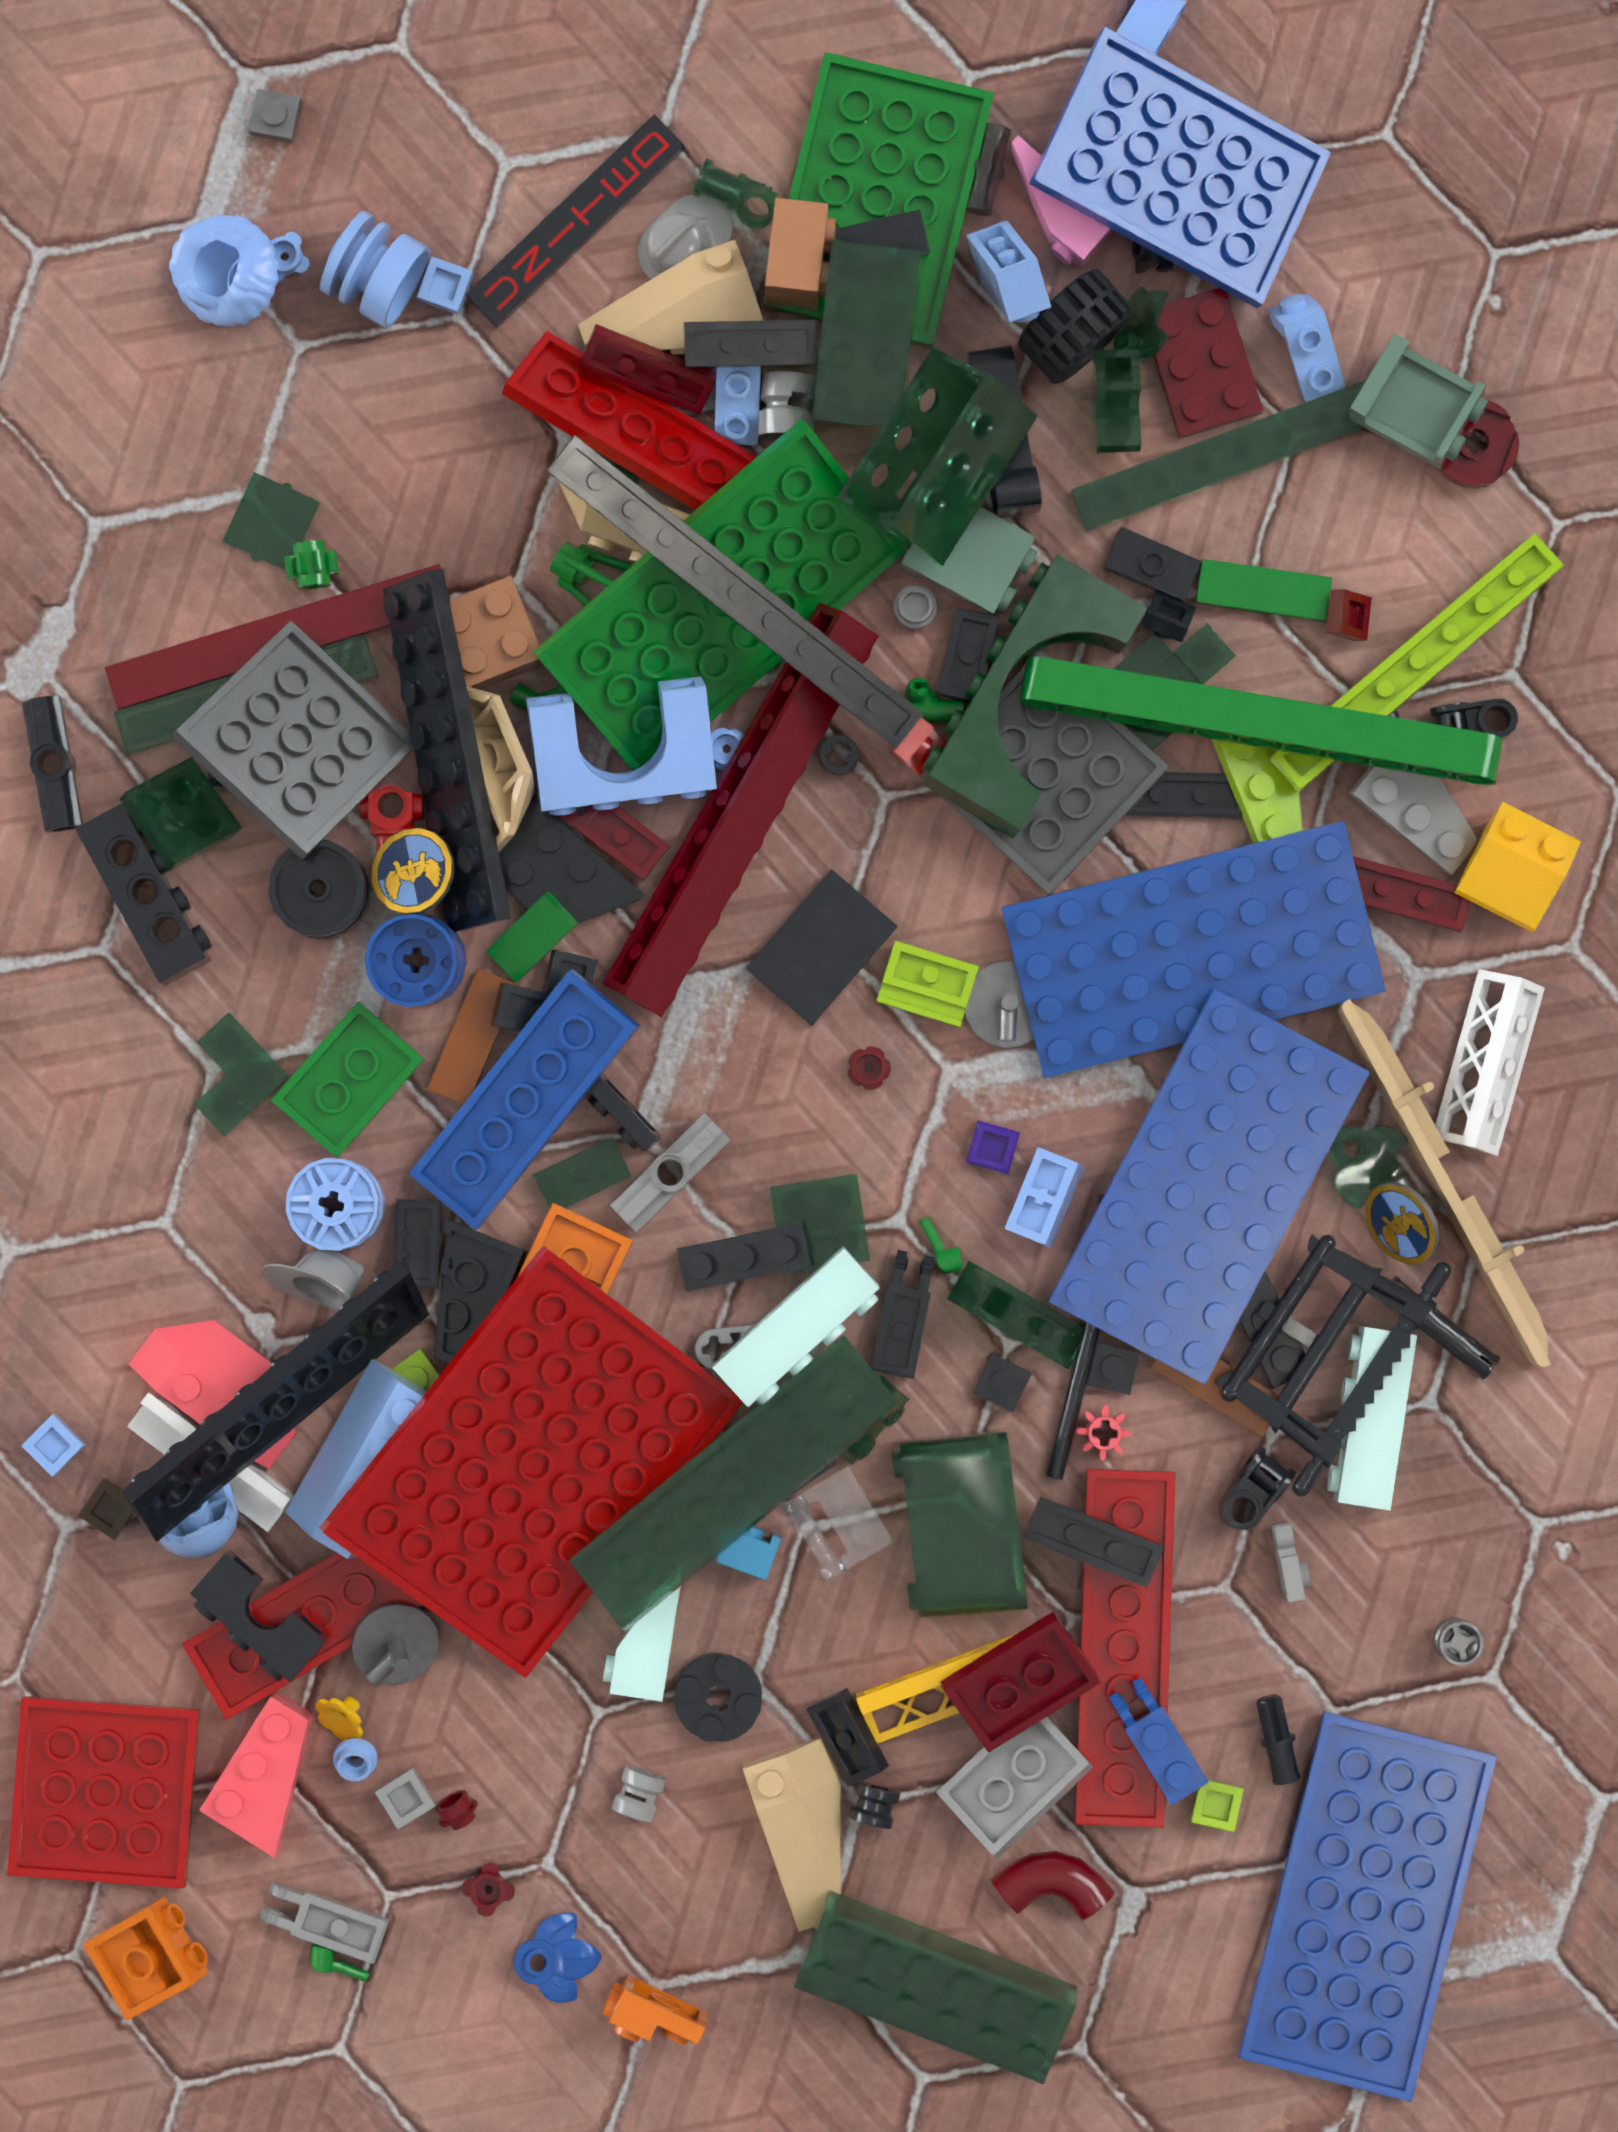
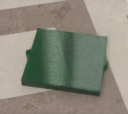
[223,472,320,570]

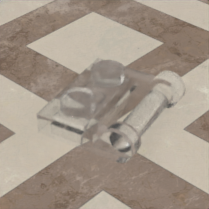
[780,1465,893,1582]

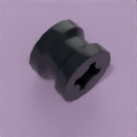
[849,1782,901,1829]

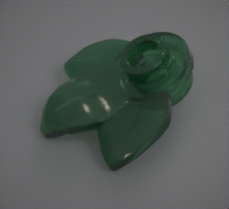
[1113,287,1168,366]
[1330,1125,1408,1209]

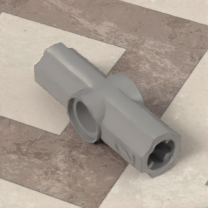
[610,1113,731,1233]

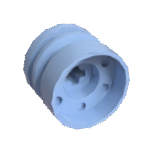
[319,210,431,329]
[286,1158,386,1251]

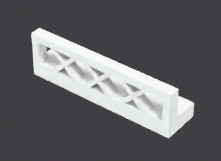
[1435,969,1545,1156]
[127,1391,295,1532]

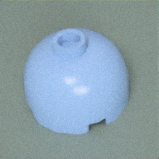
[158,1483,238,1558]

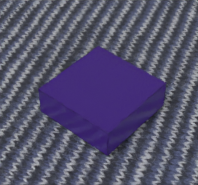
[965,1120,1020,1175]

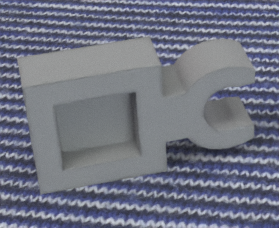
[1271,1522,1311,1602]

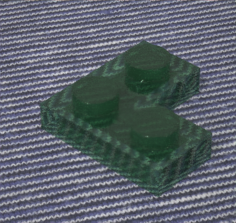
[194,1012,290,1137]

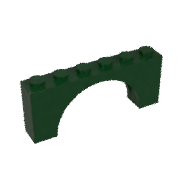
[922,554,1148,838]

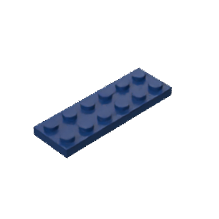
[409,969,640,1230]

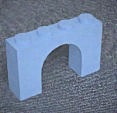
[526,676,717,815]

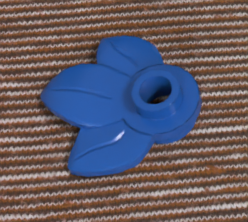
[513,1912,602,2003]

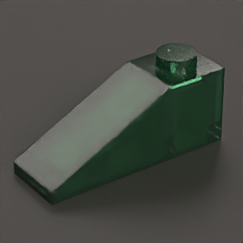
[947,1261,1082,1369]

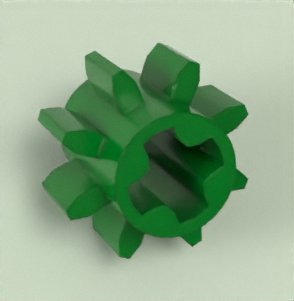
[284,540,339,590]

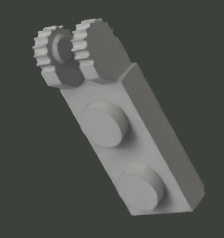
[259,1881,390,1964]

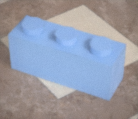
[966,220,1051,322]

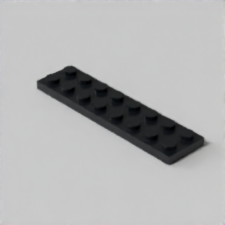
[383,569,511,932]
[122,1261,430,1542]

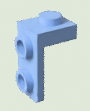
[1268,294,1345,402]
[715,367,762,445]

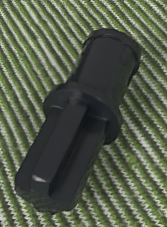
[1256,1694,1301,1785]

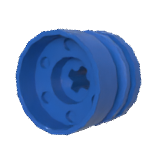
[365,914,467,1007]

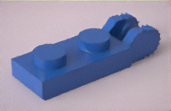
[1108,1677,1209,1806]

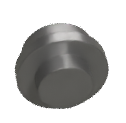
[893,585,937,629]

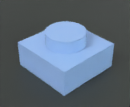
[417,256,474,315]
[22,1414,87,1477]

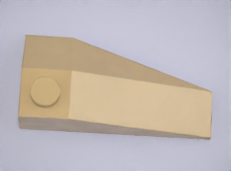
[578,240,763,355]
[743,1737,841,1932]

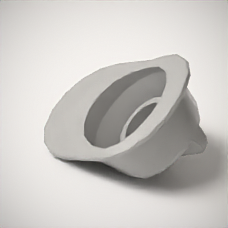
[638,193,733,279]
[261,1250,364,1312]

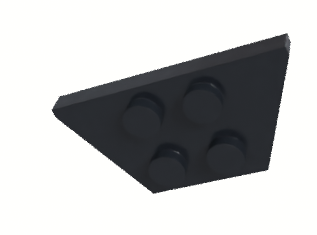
[499,797,644,924]

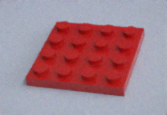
[7,1696,200,1888]

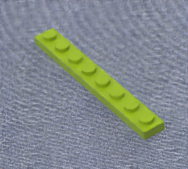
[1270,533,1564,792]

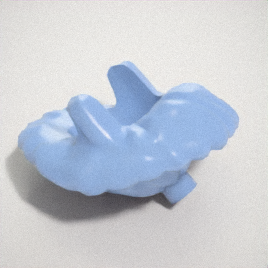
[169,215,279,327]

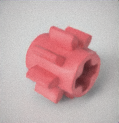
[1075,1404,1132,1460]

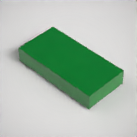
[486,891,579,983]

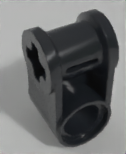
[1429,699,1518,740]
[1218,1445,1296,1530]

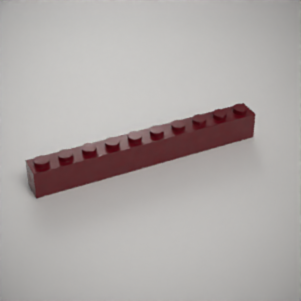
[602,603,879,1017]

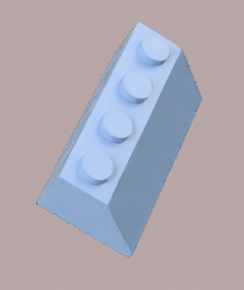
[285,1359,427,1559]

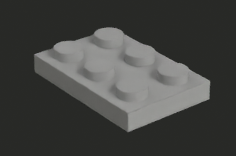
[936,1717,1094,1859]

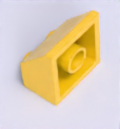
[1454,802,1581,933]

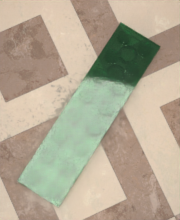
[569,1335,901,1631]

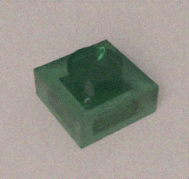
[1173,623,1236,684]

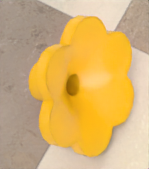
[315,1696,364,1740]

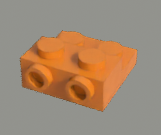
[518,1203,633,1294]
[82,1896,209,2021]
[602,1974,707,2045]

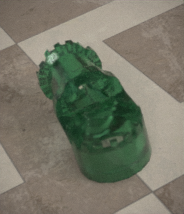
[693,158,778,229]

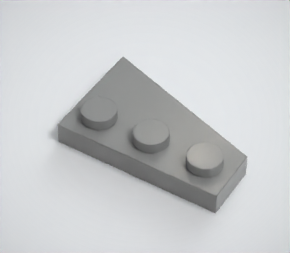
[1349,766,1478,875]

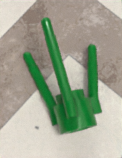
[550,541,633,607]

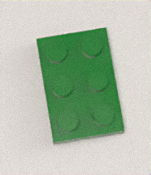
[271,1001,425,1159]

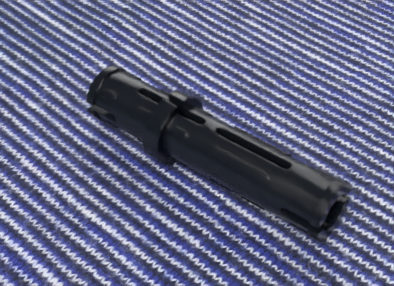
[1391,1276,1500,1380]

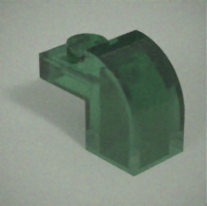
[1092,349,1141,453]

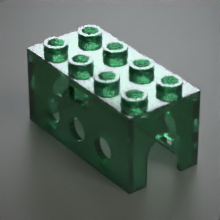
[812,235,924,430]
[837,347,1038,566]

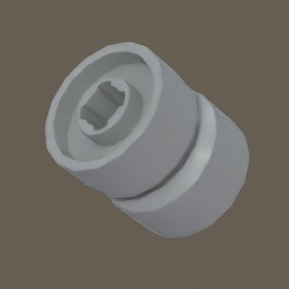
[757,371,818,442]

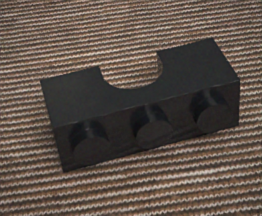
[190,1550,330,1682]

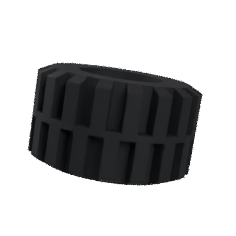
[1017,268,1134,384]

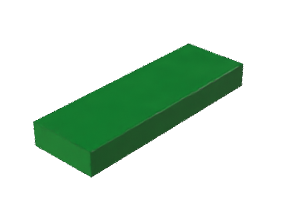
[1195,559,1332,623]

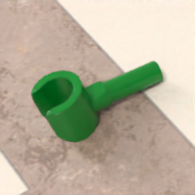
[919,1216,963,1274]
[310,1943,369,1982]

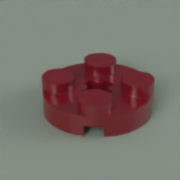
[1435,400,1519,488]

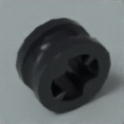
[819,734,859,776]

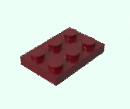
[1140,288,1264,439]
[940,1611,1101,1753]

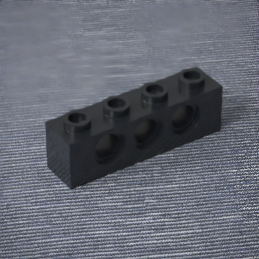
[75,803,212,986]

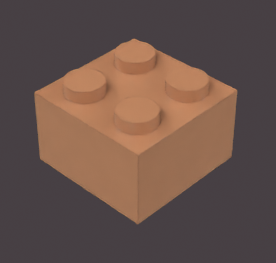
[765,197,836,310]
[449,576,543,690]

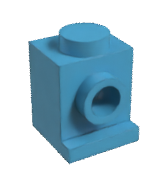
[711,1522,781,1580]

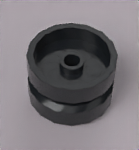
[268,840,371,940]

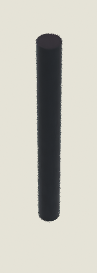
[1046,1321,1100,1480]

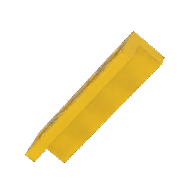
[856,1632,1019,1744]

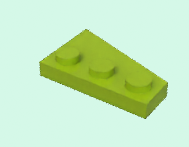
[1211,739,1302,843]

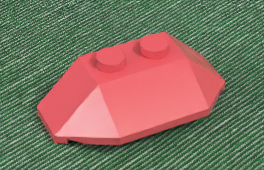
[128,1320,296,1469]

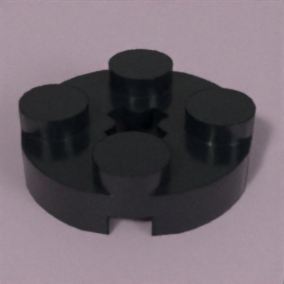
[674,1652,762,1742]

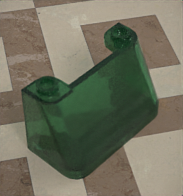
[891,1429,1028,1618]

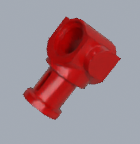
[360,785,424,872]

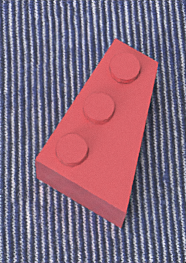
[199,1691,314,1858]

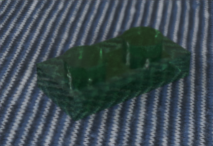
[533,1136,632,1208]

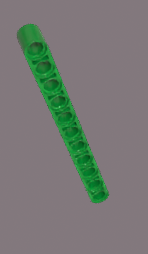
[1019,657,1503,785]

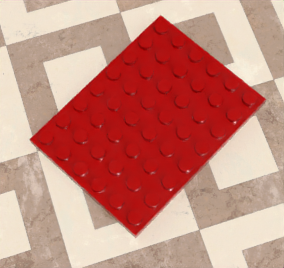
[319,1245,743,1678]

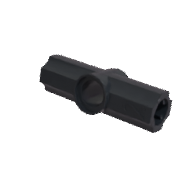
[22,695,83,833]

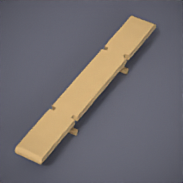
[1336,999,1551,1367]

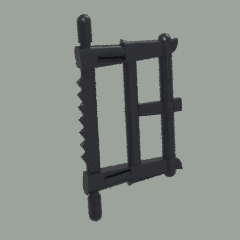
[1215,1234,1451,1497]

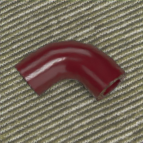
[991,1851,1115,1921]

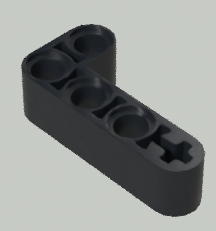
[968,345,1042,518]

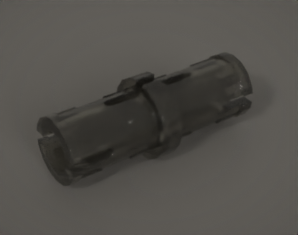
[966,123,1012,217]

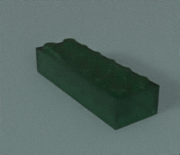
[794,1890,1077,2084]

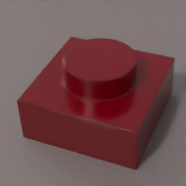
[1326,589,1372,641]

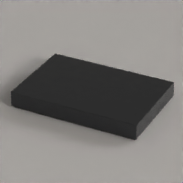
[746,869,898,1026]

